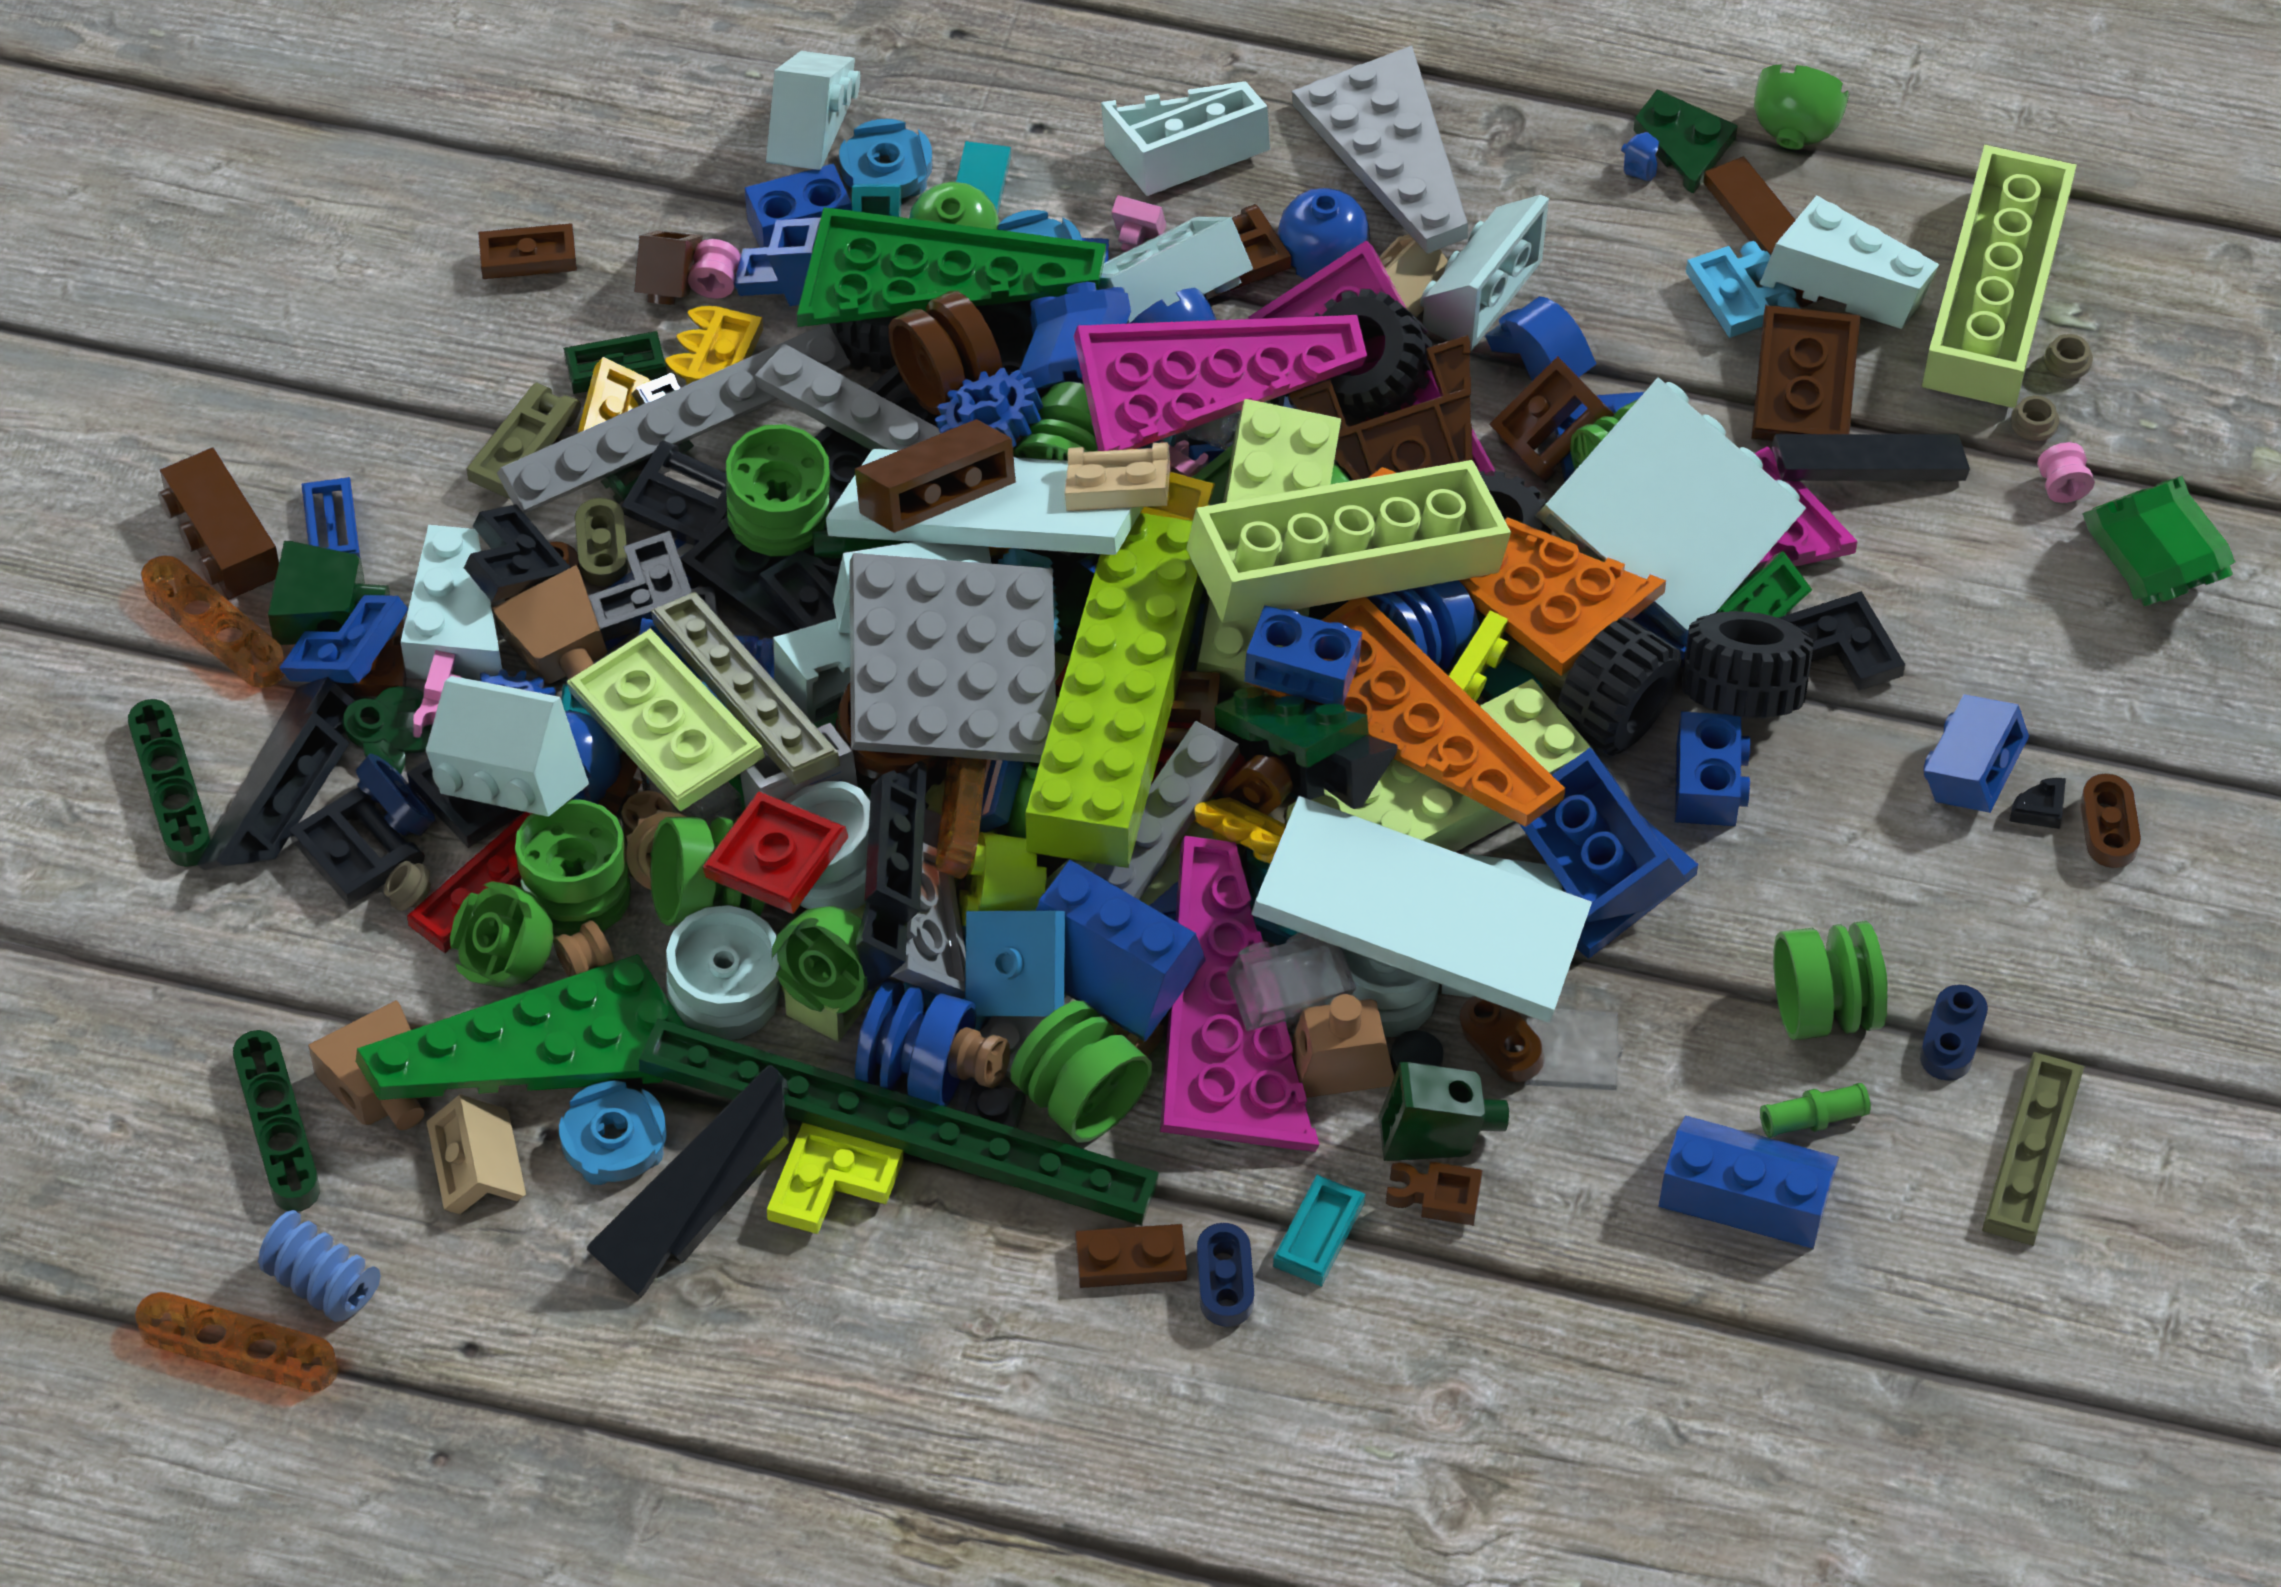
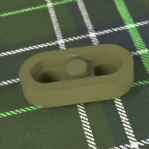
[575,498,629,587]

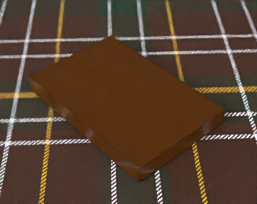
[1751,305,1860,441]

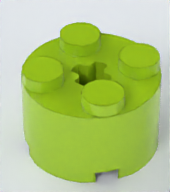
[956,832,1047,926]

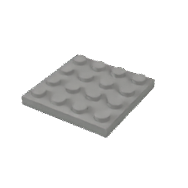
[849,553,1056,763]

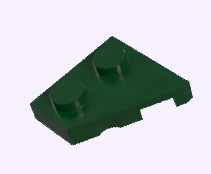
[1633,89,1738,194]

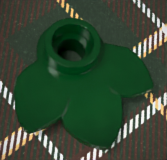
[342,686,433,774]

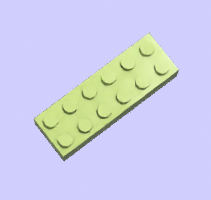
[1922,145,2077,408]
[1193,399,1341,695]
[1186,460,1511,623]
[1284,678,1593,852]

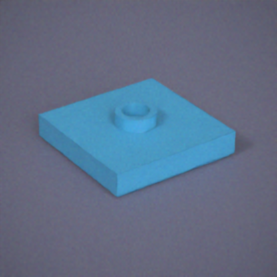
[965,911,1065,1017]

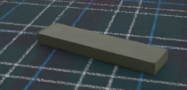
[1982,1052,2085,1246]

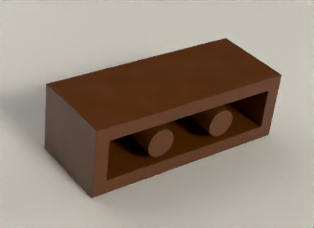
[855,419,1016,533]
[158,447,279,600]

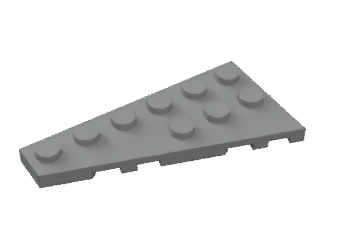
[1292,45,1468,254]

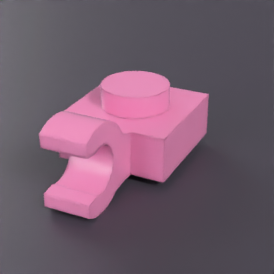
[413,650,462,738]

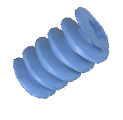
[258,1210,381,1322]

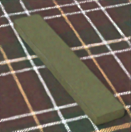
[651,592,840,785]

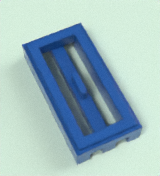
[301,477,360,558]

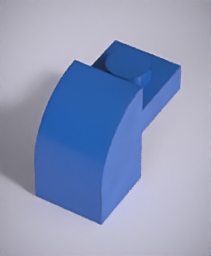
[734,217,821,306]
[1485,296,1597,381]

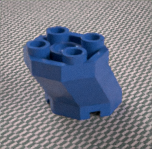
[1020,282,1131,399]

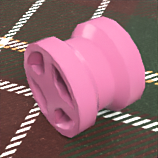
[688,239,741,299]
[2037,442,2095,503]

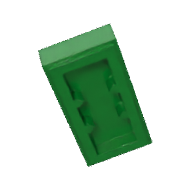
[1716,551,1813,618]

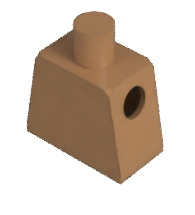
[492,565,607,684]
[1291,994,1394,1098]
[308,1000,424,1130]

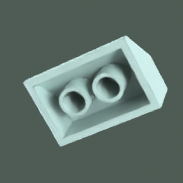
[1420,195,1549,351]
[1099,217,1253,324]
[426,676,589,817]

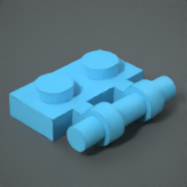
[1686,241,1801,338]

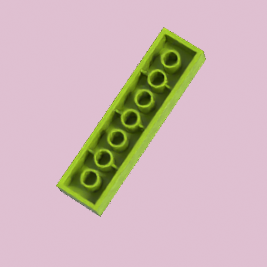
[1025,513,1204,868]

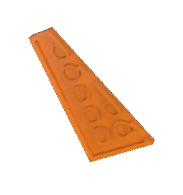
[1368,467,1666,676]
[1246,597,1565,827]

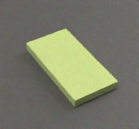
[566,628,765,812]

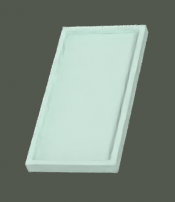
[826,449,1143,555]
[1251,796,1592,1023]

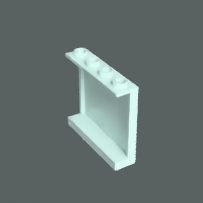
[1535,377,1806,645]

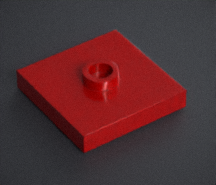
[703,791,848,914]

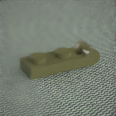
[466,382,581,499]

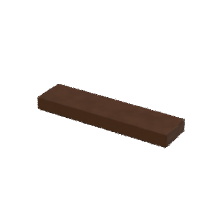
[1703,156,1825,307]

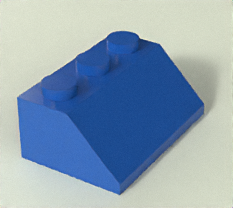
[1520,747,1687,922]
[1036,860,1206,1042]
[1658,1115,1839,1249]

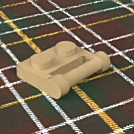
[1065,442,1170,511]

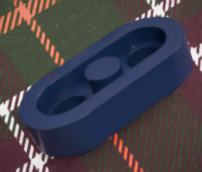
[355,754,436,836]
[1920,985,1988,1081]
[1197,1223,1254,1327]

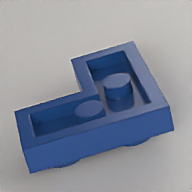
[280,595,408,683]

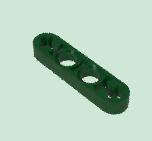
[128,699,211,867]
[233,1030,320,1212]

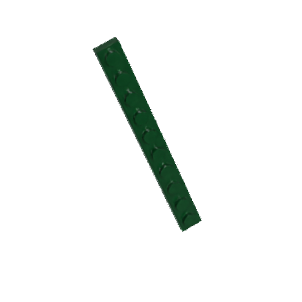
[639,1019,1159,1226]

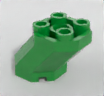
[2082,476,2236,607]

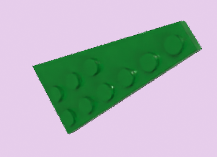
[797,207,1106,327]
[355,954,686,1100]

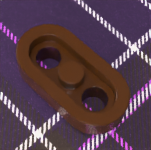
[1222,755,1293,815]
[2080,773,2141,868]
[1460,996,1544,1082]

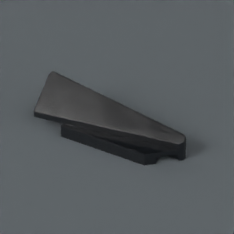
[197,677,355,870]
[1217,692,1398,809]
[856,761,927,991]
[587,1065,789,1298]

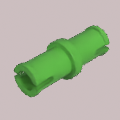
[1760,1083,1871,1138]

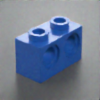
[745,163,852,247]
[1244,605,1362,705]
[1675,711,1750,826]

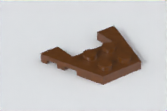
[1288,335,1472,481]

